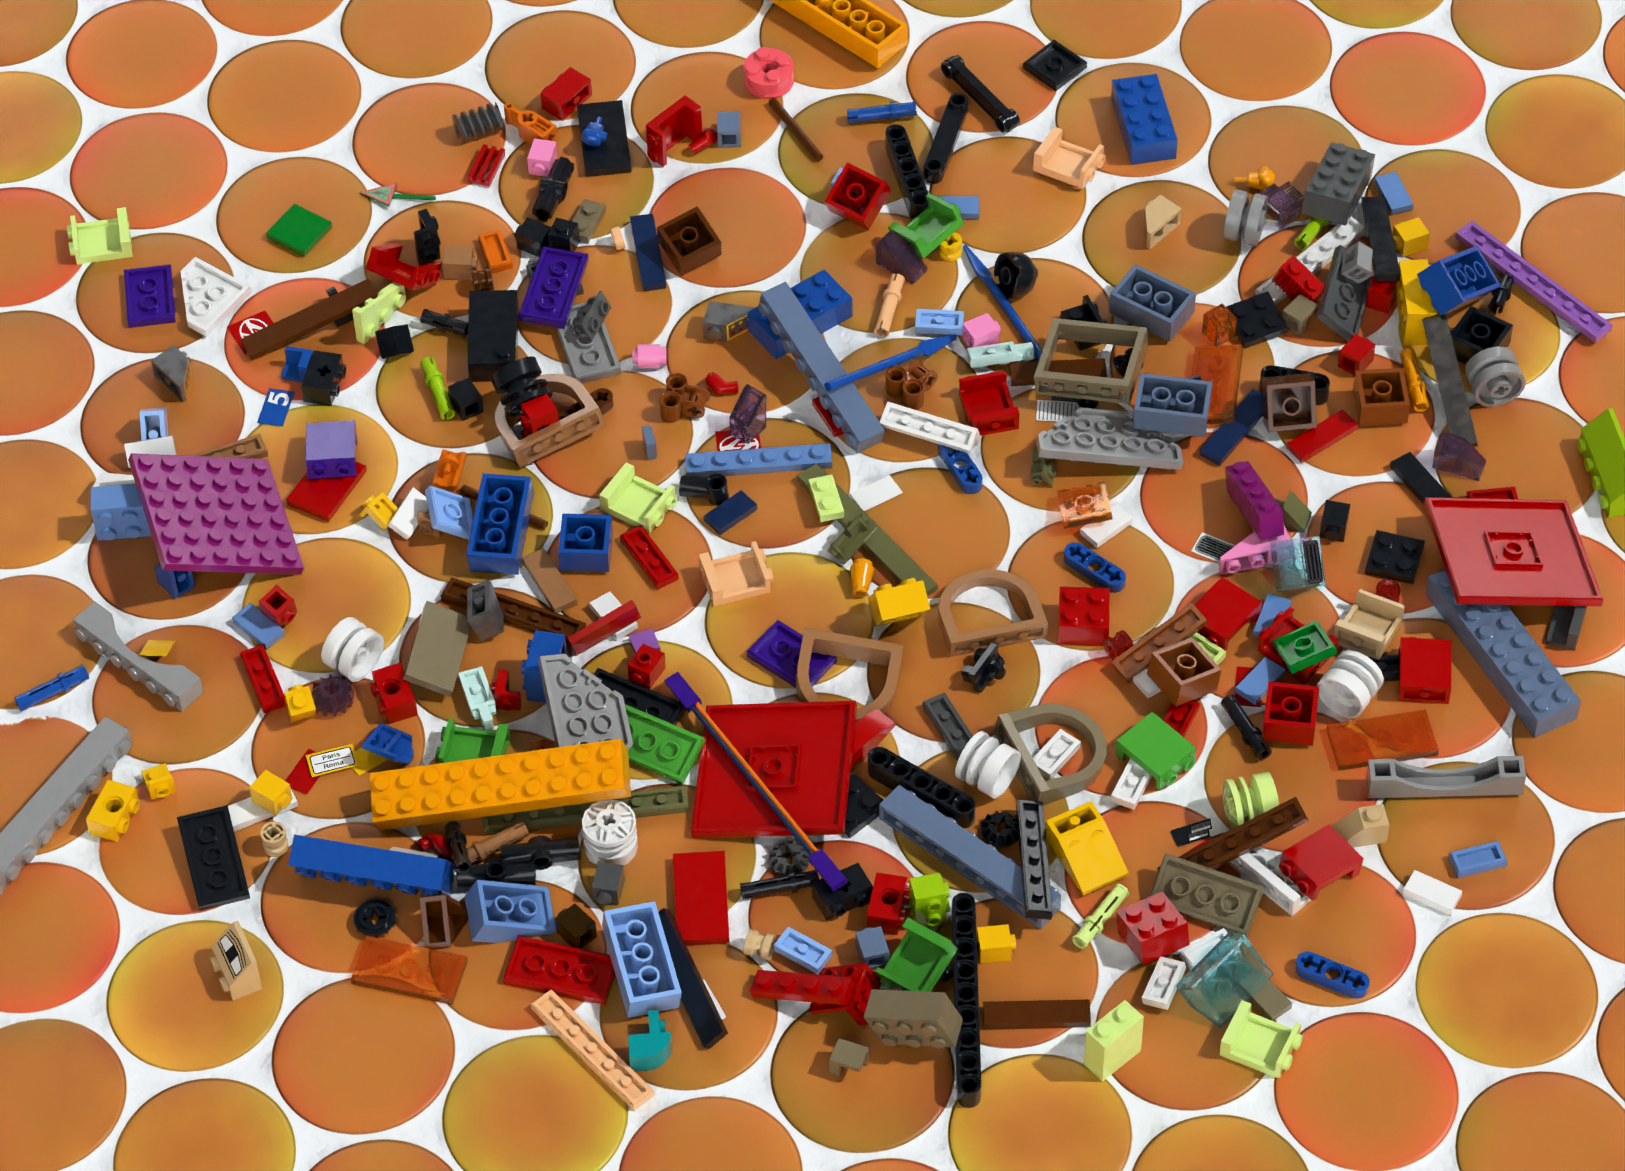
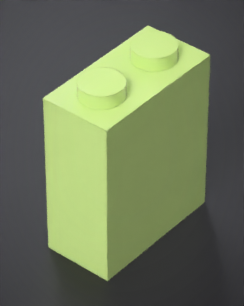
[1084,1000,1144,1082]

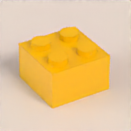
[868,578,930,627]

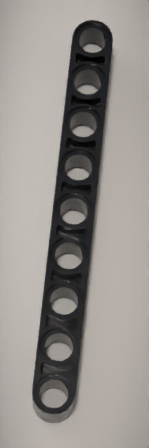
[951,893,981,1108]

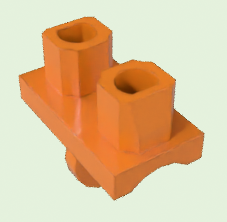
[433,449,467,493]

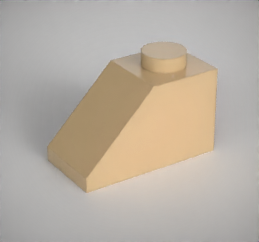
[1144,194,1182,249]
[1331,804,1390,848]

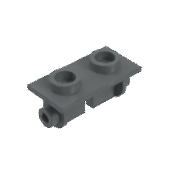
[573,291,611,341]

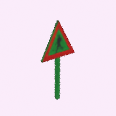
[360,183,436,207]

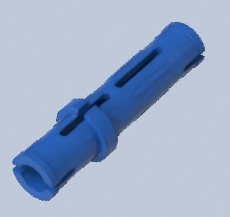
[847,101,917,124]
[14,664,90,712]

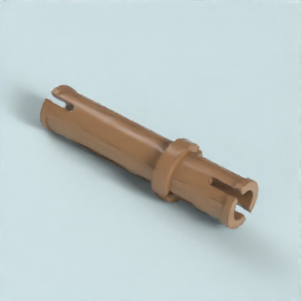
[461,821,529,865]

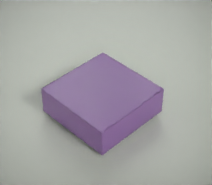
[629,628,660,654]

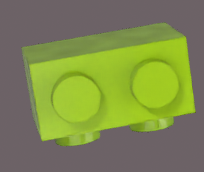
[909,872,950,927]

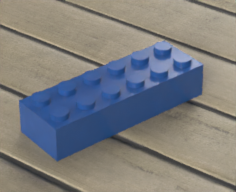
[288,835,455,896]

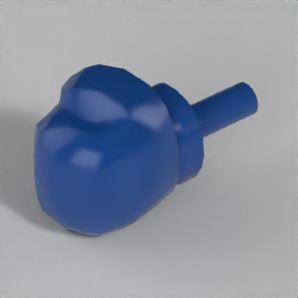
[581,116,608,147]

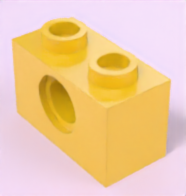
[86,780,140,842]

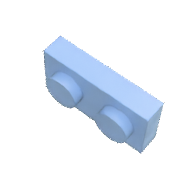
[915,309,964,335]
[774,927,832,974]

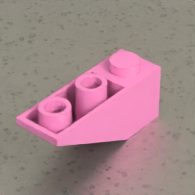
[1219,525,1292,575]

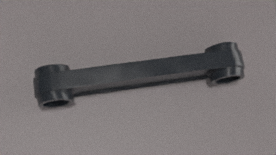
[941,55,1020,133]
[923,93,969,184]

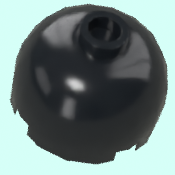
[994,252,1038,299]

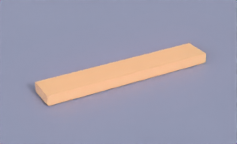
[531,989,655,1111]

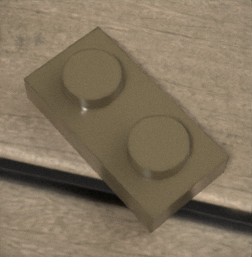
[572,199,606,244]

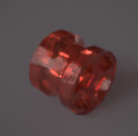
[1376,579,1401,603]
[1103,630,1134,660]

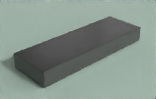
[922,693,973,762]

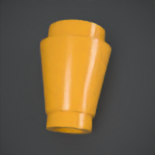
[850,558,875,597]

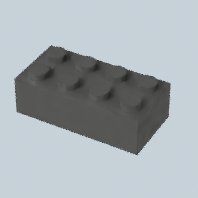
[1302,142,1376,225]

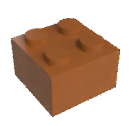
[1353,368,1410,426]
[1147,637,1222,707]

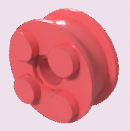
[744,47,794,99]

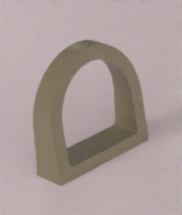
[993,704,1107,806]

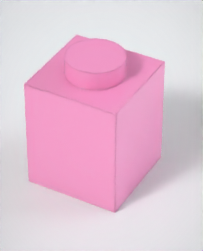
[527,138,558,177]
[962,313,1001,348]

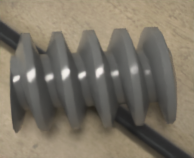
[452,102,503,141]

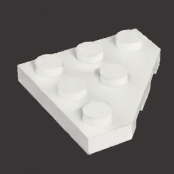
[180,257,251,337]

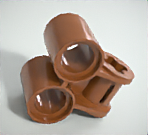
[885,359,938,410]
[660,373,711,423]

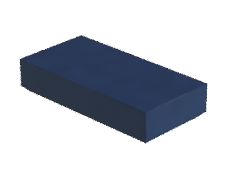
[704,490,757,535]

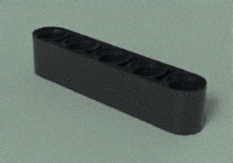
[885,124,929,220]
[868,747,975,828]

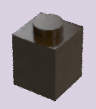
[555,903,597,949]

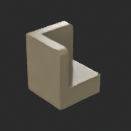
[1282,294,1318,337]
[829,1038,869,1077]

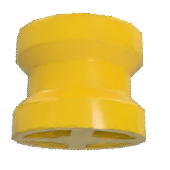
[939,232,962,261]

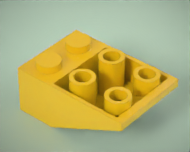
[1045,801,1129,896]

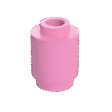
[632,344,666,368]

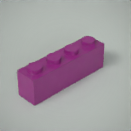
[1225,461,1284,541]

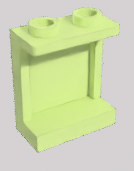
[67,207,133,265]
[599,462,677,534]
[1219,1000,1303,1079]

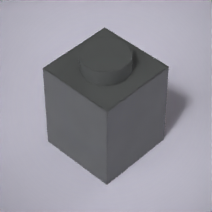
[592,861,625,905]

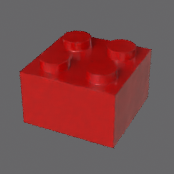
[824,162,891,231]
[1058,587,1110,646]
[1262,681,1319,746]
[1116,892,1190,965]

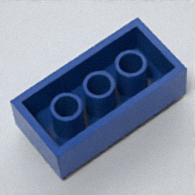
[1111,74,1177,165]
[1417,246,1501,315]
[748,269,853,359]
[466,473,534,575]

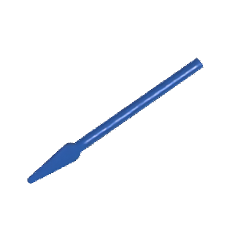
[963,245,1043,361]
[824,335,957,391]

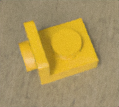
[359,492,398,530]
[141,763,176,800]

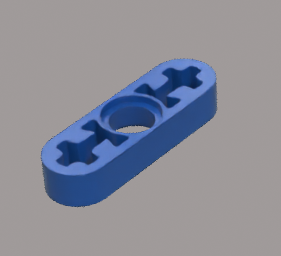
[938,444,983,494]
[1064,542,1126,592]
[1295,952,1370,998]

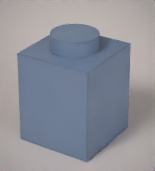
[717,111,741,148]
[856,926,890,970]

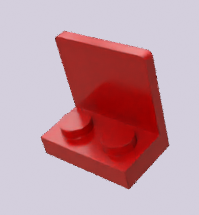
[809,963,881,1026]

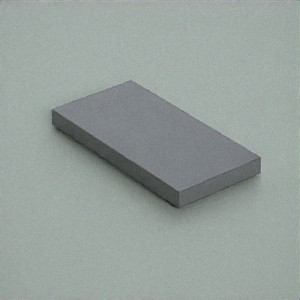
[555,302,622,383]

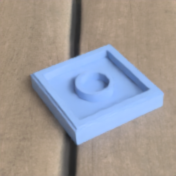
[425,486,474,540]

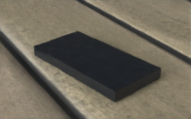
[577,100,632,177]
[593,668,686,725]
[177,805,250,911]

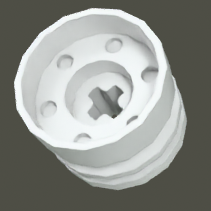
[1316,650,1384,718]
[955,731,1021,799]
[582,800,638,866]

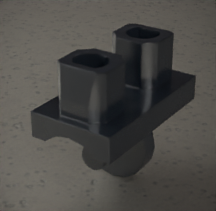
[961,643,1006,693]

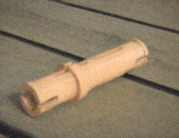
[874,274,905,337]

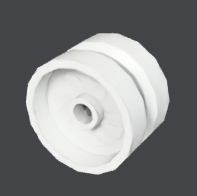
[321,617,384,682]

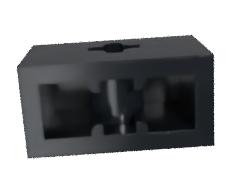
[301,350,346,406]
[812,863,873,920]

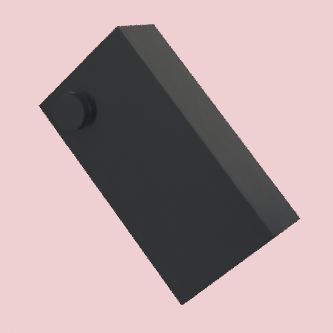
[468,290,519,382]

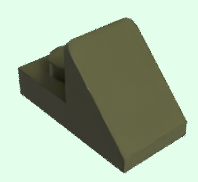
[1275,491,1312,533]

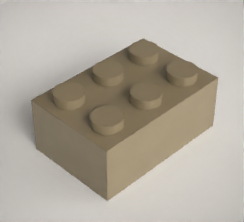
[864,989,963,1049]

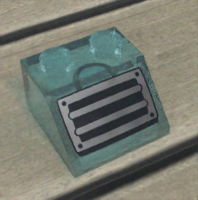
[1270,536,1326,592]

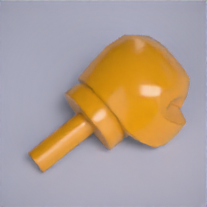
[1234,166,1275,191]

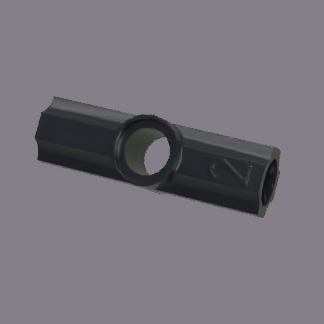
[532,157,574,221]
[501,835,581,870]
[456,858,536,889]

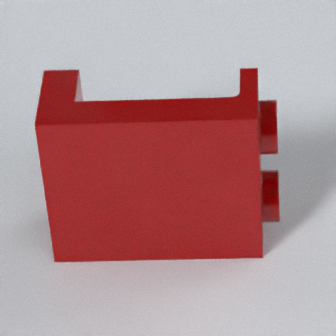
[646,95,703,167]
[366,243,442,290]
[959,371,1020,436]
[1194,577,1262,651]
[1257,607,1339,684]
[1398,637,1451,704]
[1279,825,1364,901]

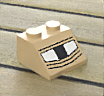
[210,920,262,1001]

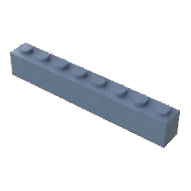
[758,281,885,454]
[879,785,1061,929]

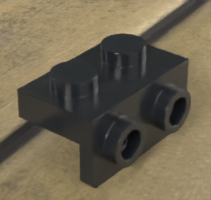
[414,209,441,265]

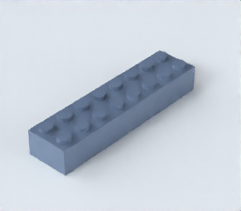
[1426,569,1581,738]

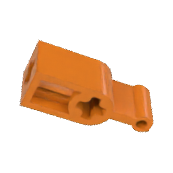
[504,102,558,145]

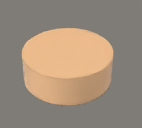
[610,226,626,251]

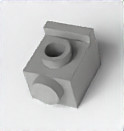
[1341,241,1375,284]

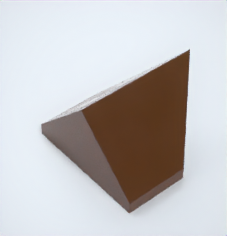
[419,894,468,949]

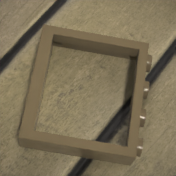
[1034,318,1148,404]

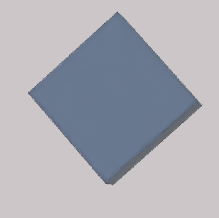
[642,425,657,460]

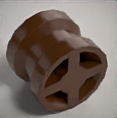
[471,267,494,291]

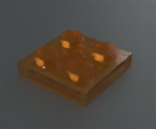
[1057,481,1113,529]

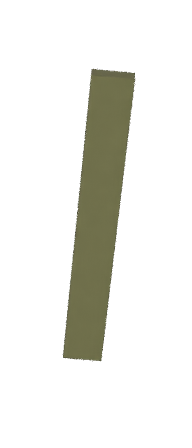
[797,463,938,596]
[482,786,689,836]

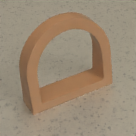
[495,374,606,468]
[938,570,1048,657]
[795,627,904,722]

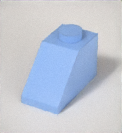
[139,407,169,440]

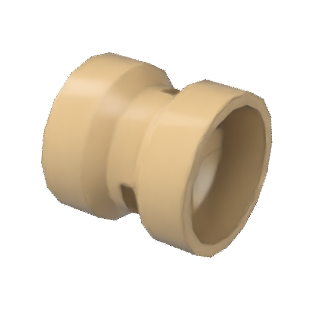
[260,821,289,857]
[743,929,776,961]

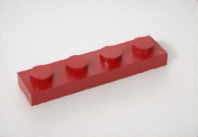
[749,970,855,1005]

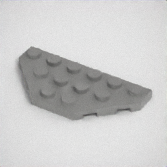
[1036,408,1183,470]
[538,654,633,750]

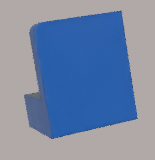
[282,346,313,382]

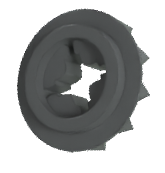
[768,840,809,876]

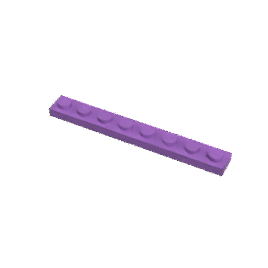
[1455,221,1612,343]

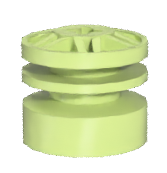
[1223,771,1279,829]

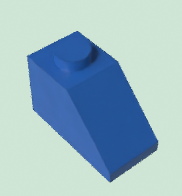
[155,563,195,599]

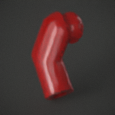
[689,128,718,154]
[705,372,739,395]
[418,833,452,860]

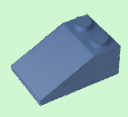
[465,880,556,943]

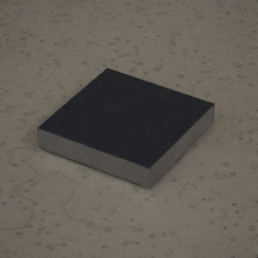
[1023,40,1087,91]

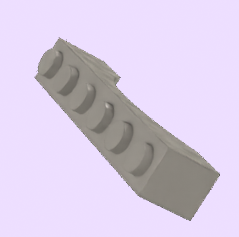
[73,601,204,711]
[1366,756,1526,798]

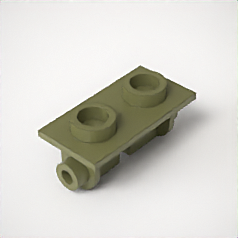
[1030,443,1056,487]
[827,513,877,565]

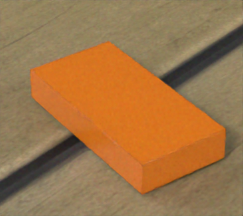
[478,230,513,273]

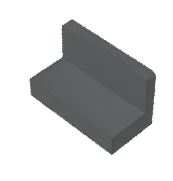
[1546,606,1587,651]

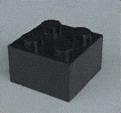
[1451,306,1513,364]

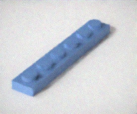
[685,443,832,477]

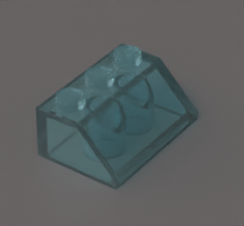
[1176,933,1274,1027]

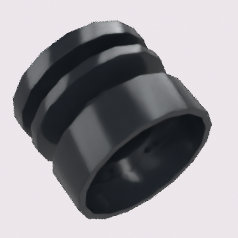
[490,356,552,416]

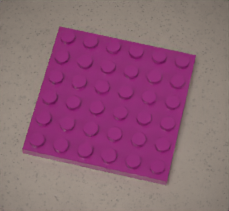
[128,453,304,574]

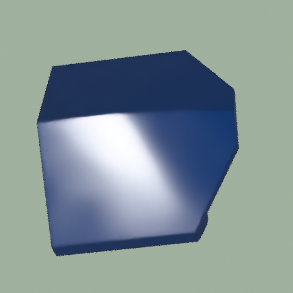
[361,723,414,764]

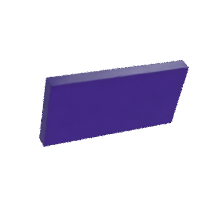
[518,246,589,329]

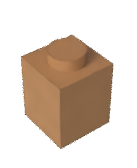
[442,246,478,280]

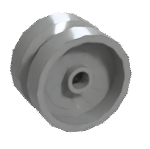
[1224,189,1268,246]
[1465,346,1526,407]

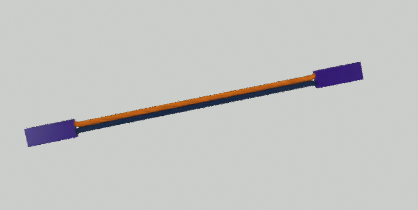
[664,672,848,892]

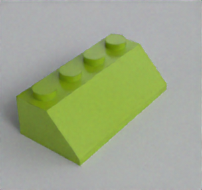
[1577,408,1625,518]

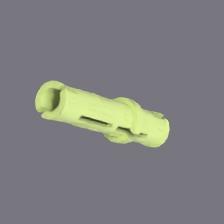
[1072,884,1129,949]

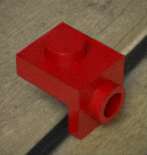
[491,670,521,711]

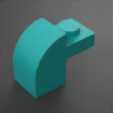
[628,1010,672,1072]

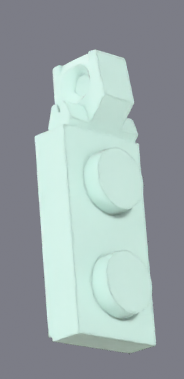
[966,341,1034,368]
[458,666,496,731]

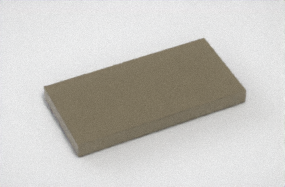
[403,601,471,697]
[1150,853,1265,937]

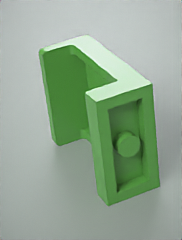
[888,193,964,259]
[1115,712,1196,790]
[435,718,510,763]
[875,918,958,992]

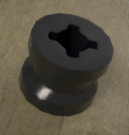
[1113,348,1143,377]

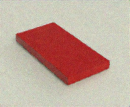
[673,851,730,945]
[503,936,615,1005]

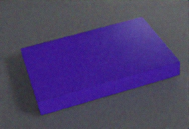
[124,264,176,328]
[746,620,837,688]

